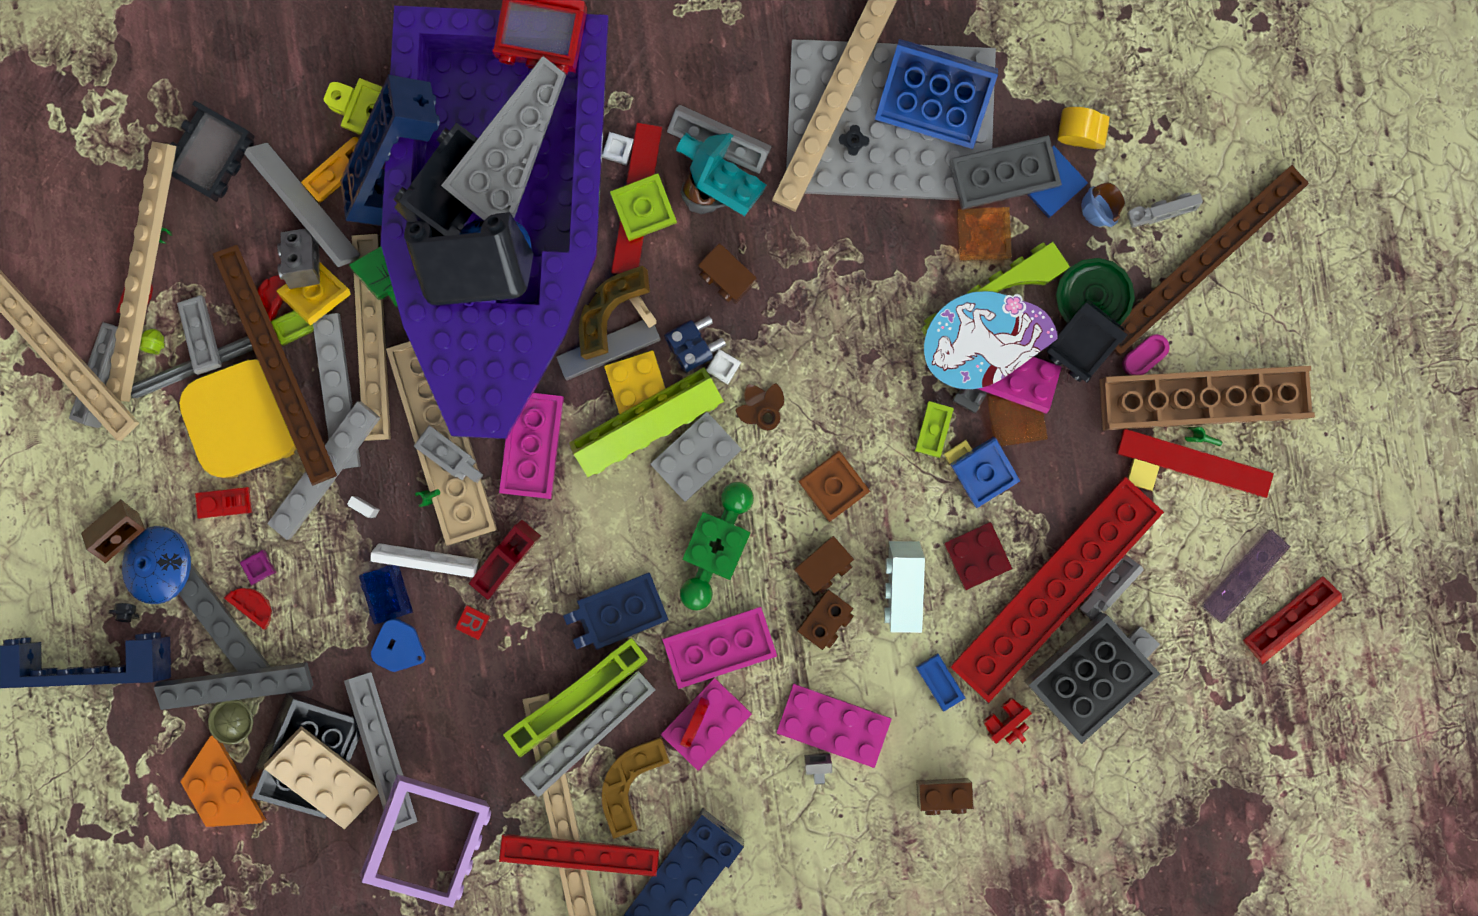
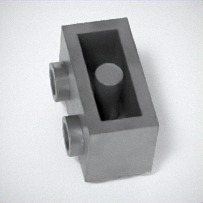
[277,228,320,289]

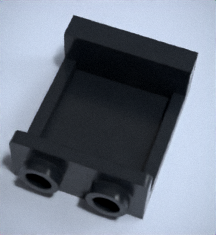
[1047,299,1129,383]

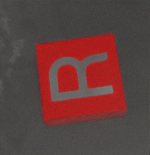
[455,605,491,640]

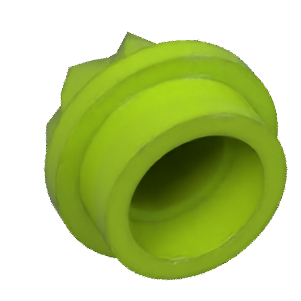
[139,329,165,355]

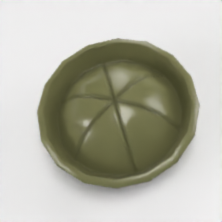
[208,700,253,745]

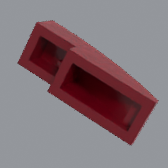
[468,520,541,600]

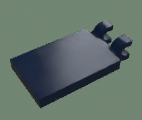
[563,572,669,650]

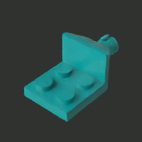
[676,133,767,216]

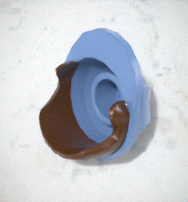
[1081,182,1125,227]

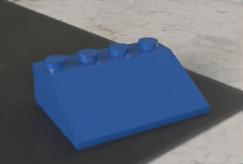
[875,39,998,149]

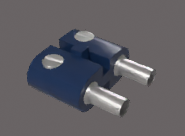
[664,316,726,373]

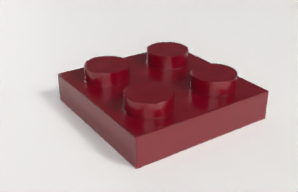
[943,522,1013,590]

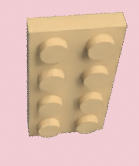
[264,726,379,829]

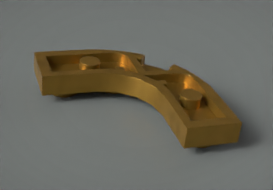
[579,266,650,360]
[602,737,670,839]

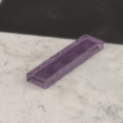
[1201,529,1291,623]

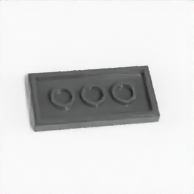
[949,135,1062,210]

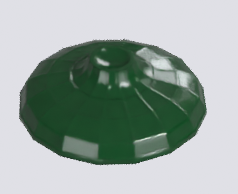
[1056,258,1135,325]

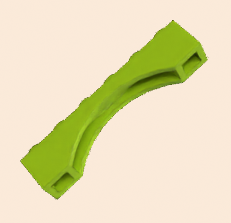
[921,242,1070,336]
[503,638,648,757]

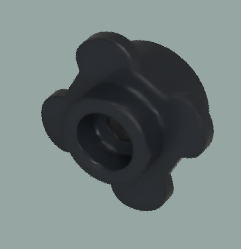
[839,125,870,156]
[109,603,140,623]

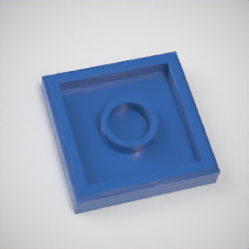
[1027,145,1088,218]
[950,437,1020,508]

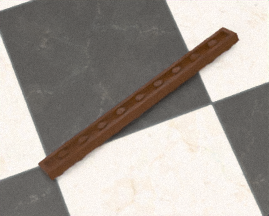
[1113,165,1309,356]
[212,245,337,486]

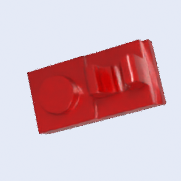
[195,487,252,519]

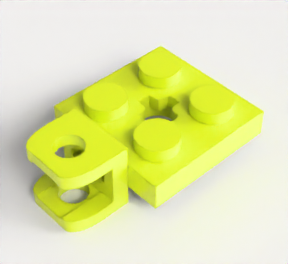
[324,78,382,135]

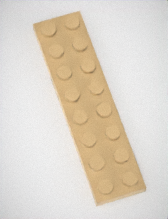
[386,341,497,546]

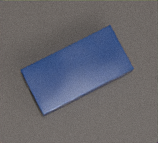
[916,653,965,712]

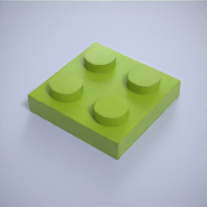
[610,174,677,241]

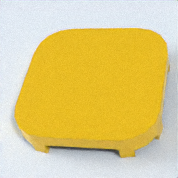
[179,359,296,479]

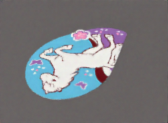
[924,291,1058,389]

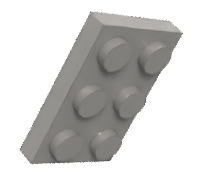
[651,412,742,502]

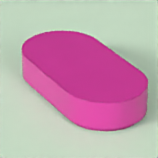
[1122,334,1170,376]

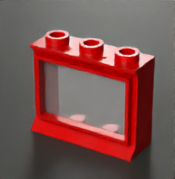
[492,0,587,75]

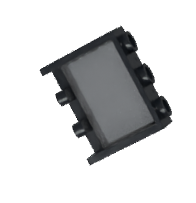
[170,100,255,202]

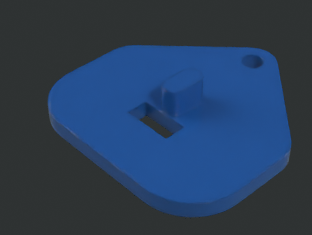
[371,619,426,672]

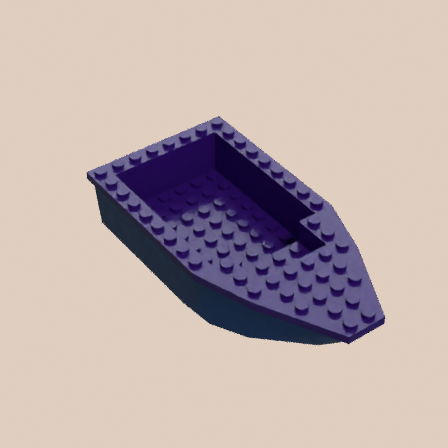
[381,6,609,439]

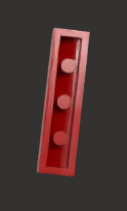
[1243,576,1342,664]

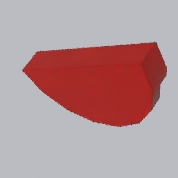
[258,275,286,321]
[224,588,272,630]
[679,697,710,749]

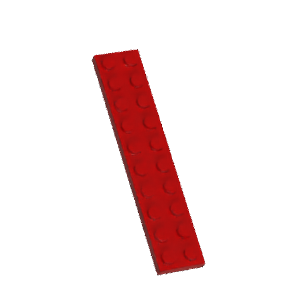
[949,477,1164,703]

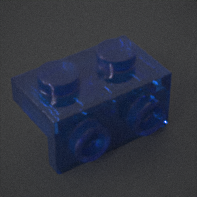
[359,565,413,624]

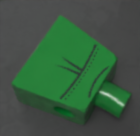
[349,246,398,307]

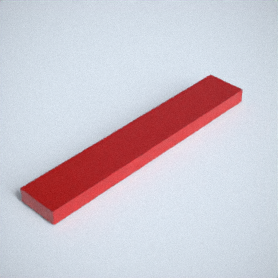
[611,123,662,275]
[1116,429,1274,498]
[499,834,659,876]

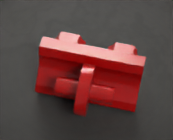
[983,698,1032,745]

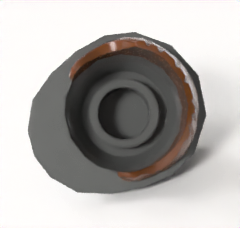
[680,173,726,215]

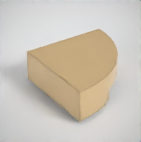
[629,296,656,328]

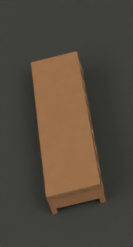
[1099,366,1315,430]

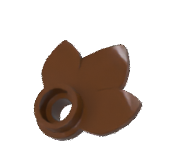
[736,383,784,431]

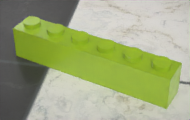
[569,367,724,477]

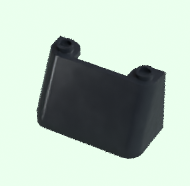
[393,122,478,237]
[404,212,534,305]

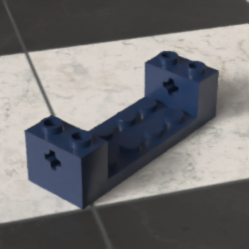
[340,74,440,226]
[0,632,171,688]
[623,808,744,916]

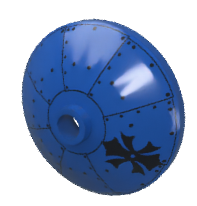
[122,526,191,604]

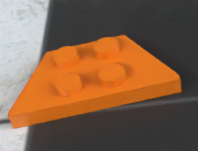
[180,736,266,827]

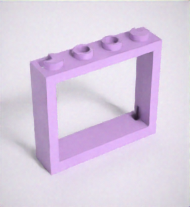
[360,774,491,907]

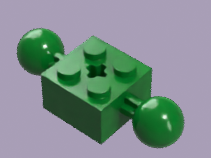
[679,482,754,611]

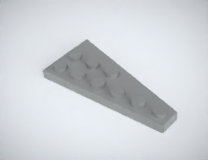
[441,56,566,220]

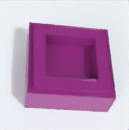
[239,550,277,585]

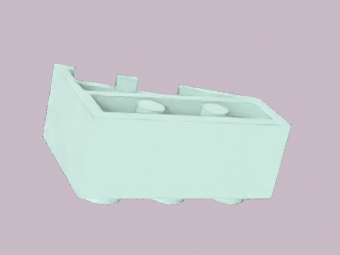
[884,541,925,633]

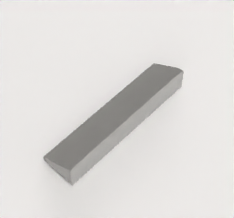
[667,105,771,174]
[557,320,661,380]
[69,322,118,428]

